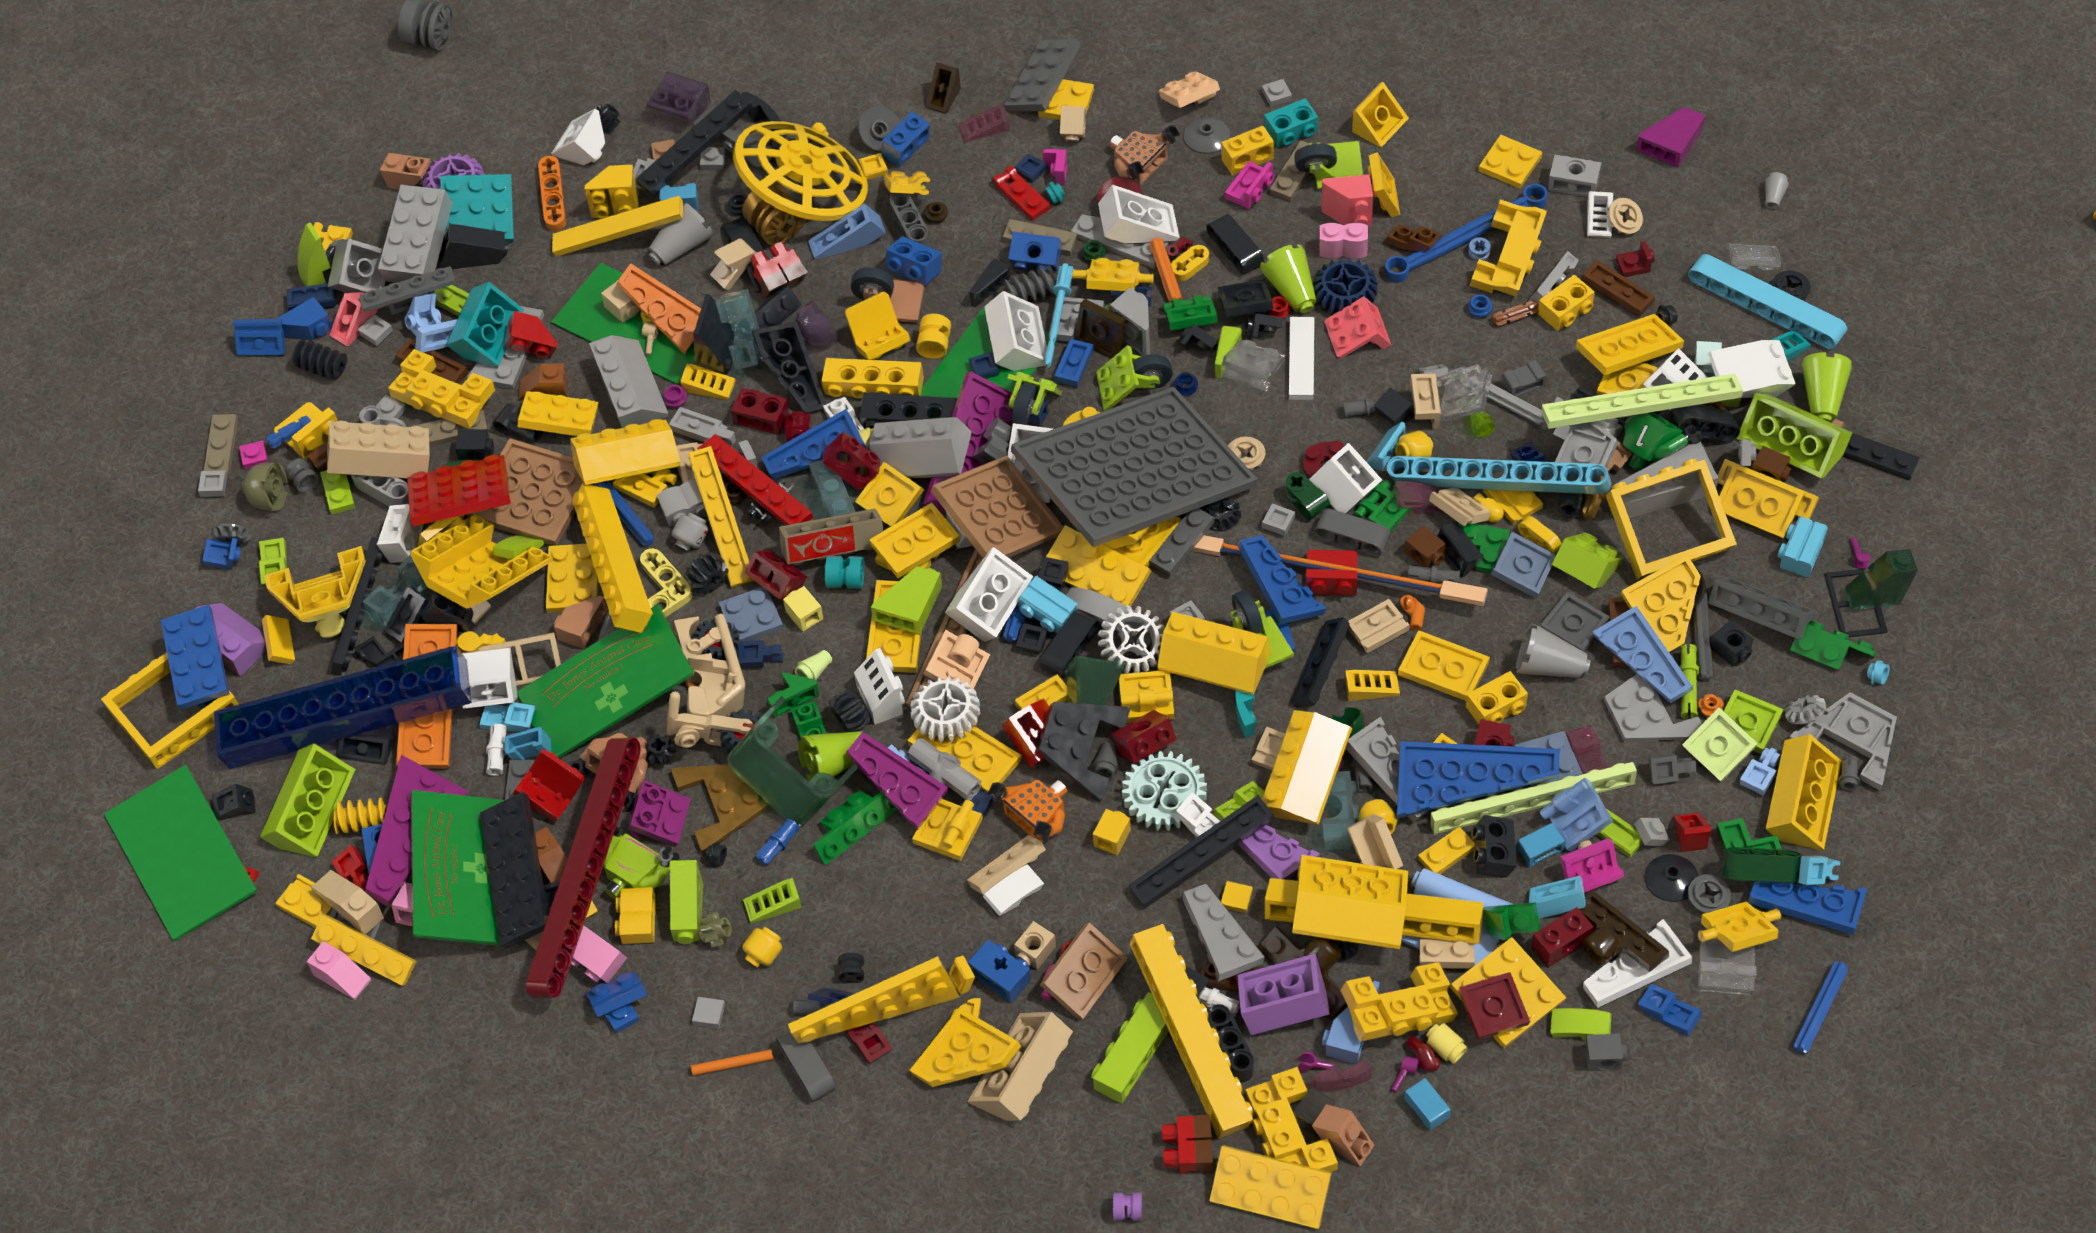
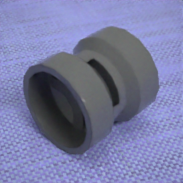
[285,458,319,492]

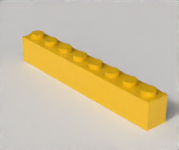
[572,483,653,633]
[1265,878,1484,944]
[1130,924,1254,1139]

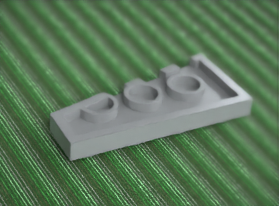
[467,306,544,390]
[1182,884,1264,981]

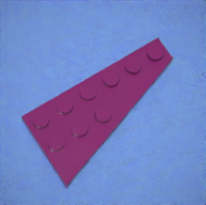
[923,371,1014,514]
[365,755,468,906]

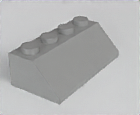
[589,335,669,428]
[869,417,972,478]

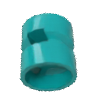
[825,556,864,589]

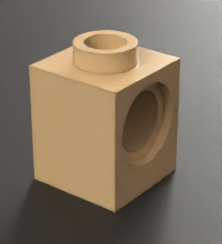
[1060,106,1086,142]
[1014,921,1056,970]

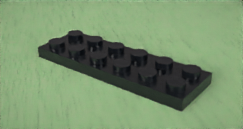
[480,792,548,949]

